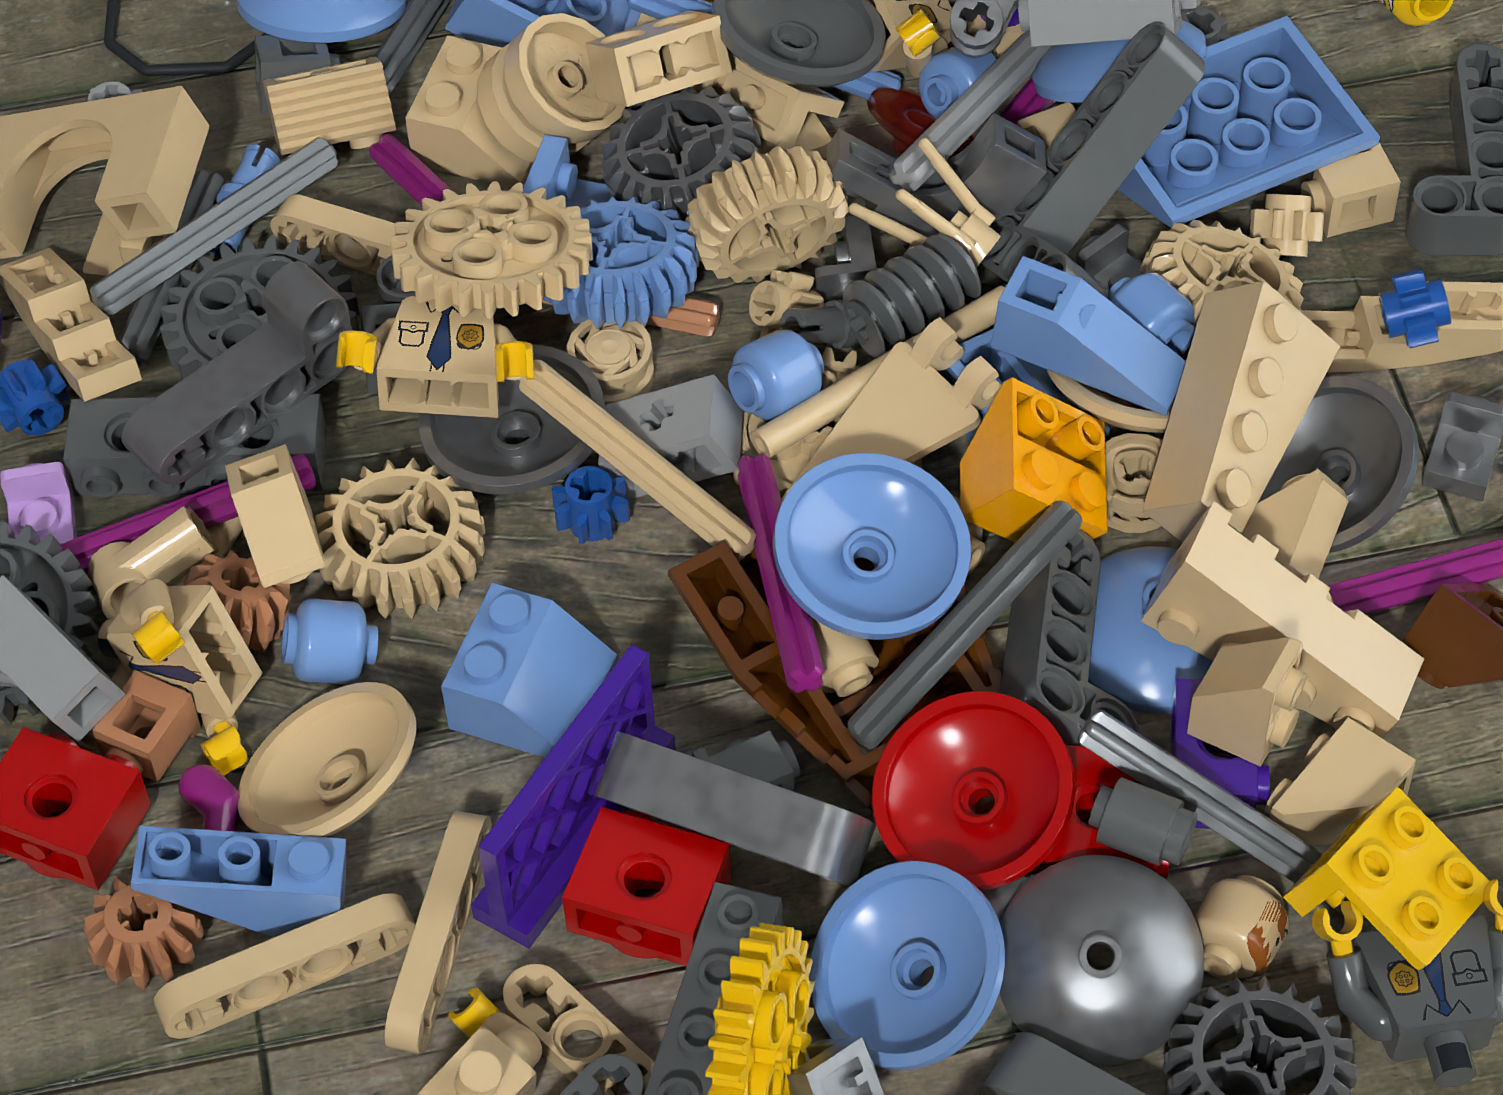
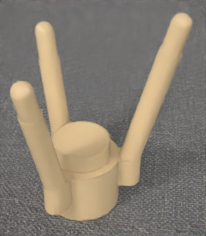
[849,138,1001,268]

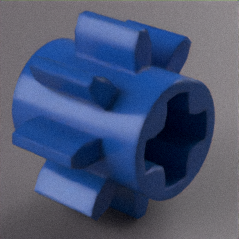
[1379,269,1451,348]
[0,360,71,436]
[551,464,630,544]

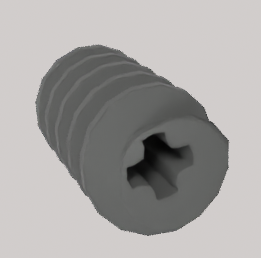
[843,233,981,358]

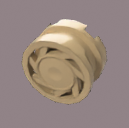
[567,320,655,405]
[1105,433,1163,533]

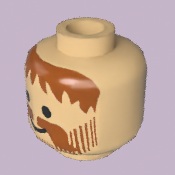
[1194,875,1290,980]

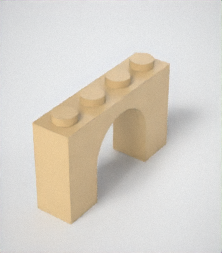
[0,86,210,259]

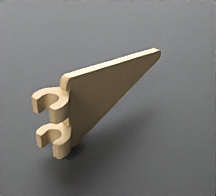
[781,317,1002,502]

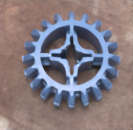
[543,196,699,329]

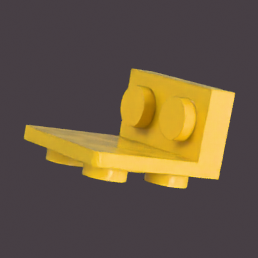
[1283,786,1489,970]

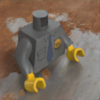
[1312,879,1503,1088]

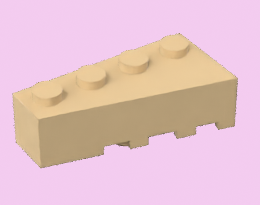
[1142,281,1341,542]
[1141,501,1424,738]

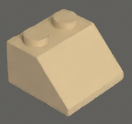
[405,35,533,188]

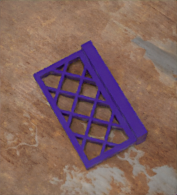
[471,644,676,949]

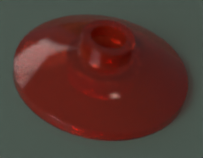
[867,88,974,159]

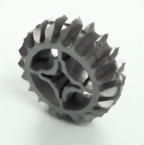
[602,85,761,222]
[1163,976,1358,1095]

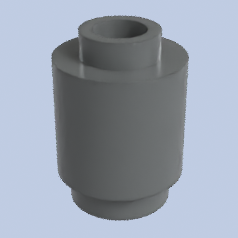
[1089,777,1198,866]

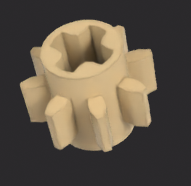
[1250,194,1324,257]
[749,270,824,338]

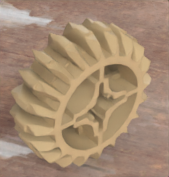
[685,146,849,283]
[1140,219,1304,328]
[315,458,486,620]

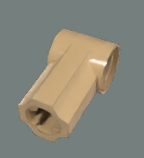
[89,506,219,619]

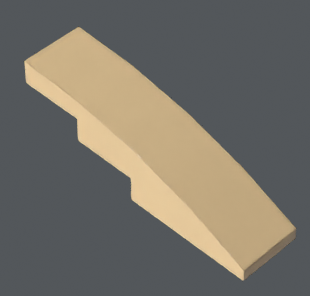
[0,248,142,402]
[1301,281,1503,373]

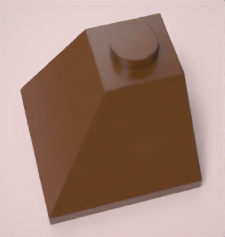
[1402,583,1503,689]

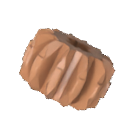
[183,550,291,652]
[83,876,203,991]

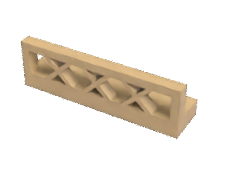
[636,13,844,149]

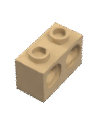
[585,10,732,107]

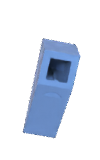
[991,256,1186,416]
[131,826,346,937]

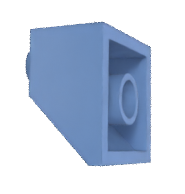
[441,583,618,758]

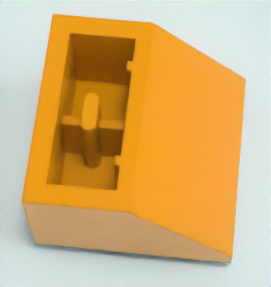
[960,377,1108,543]

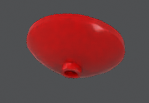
[872,691,1075,891]

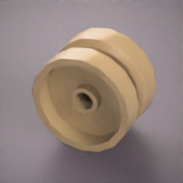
[477,13,626,162]

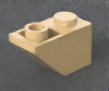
[225,444,325,588]
[1241,469,1349,579]
[1187,637,1307,767]
[1265,717,1416,846]

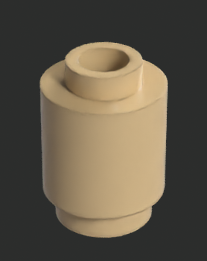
[810,616,879,697]

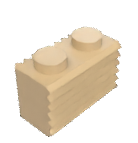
[263,56,396,155]

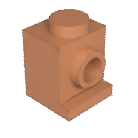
[92,670,201,782]

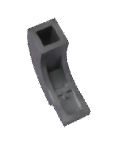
[826,113,1047,237]

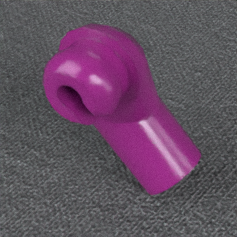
[179,765,240,832]

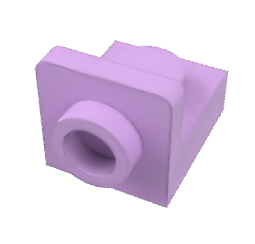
[0,462,77,544]

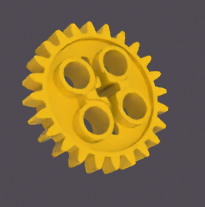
[705,923,814,1095]

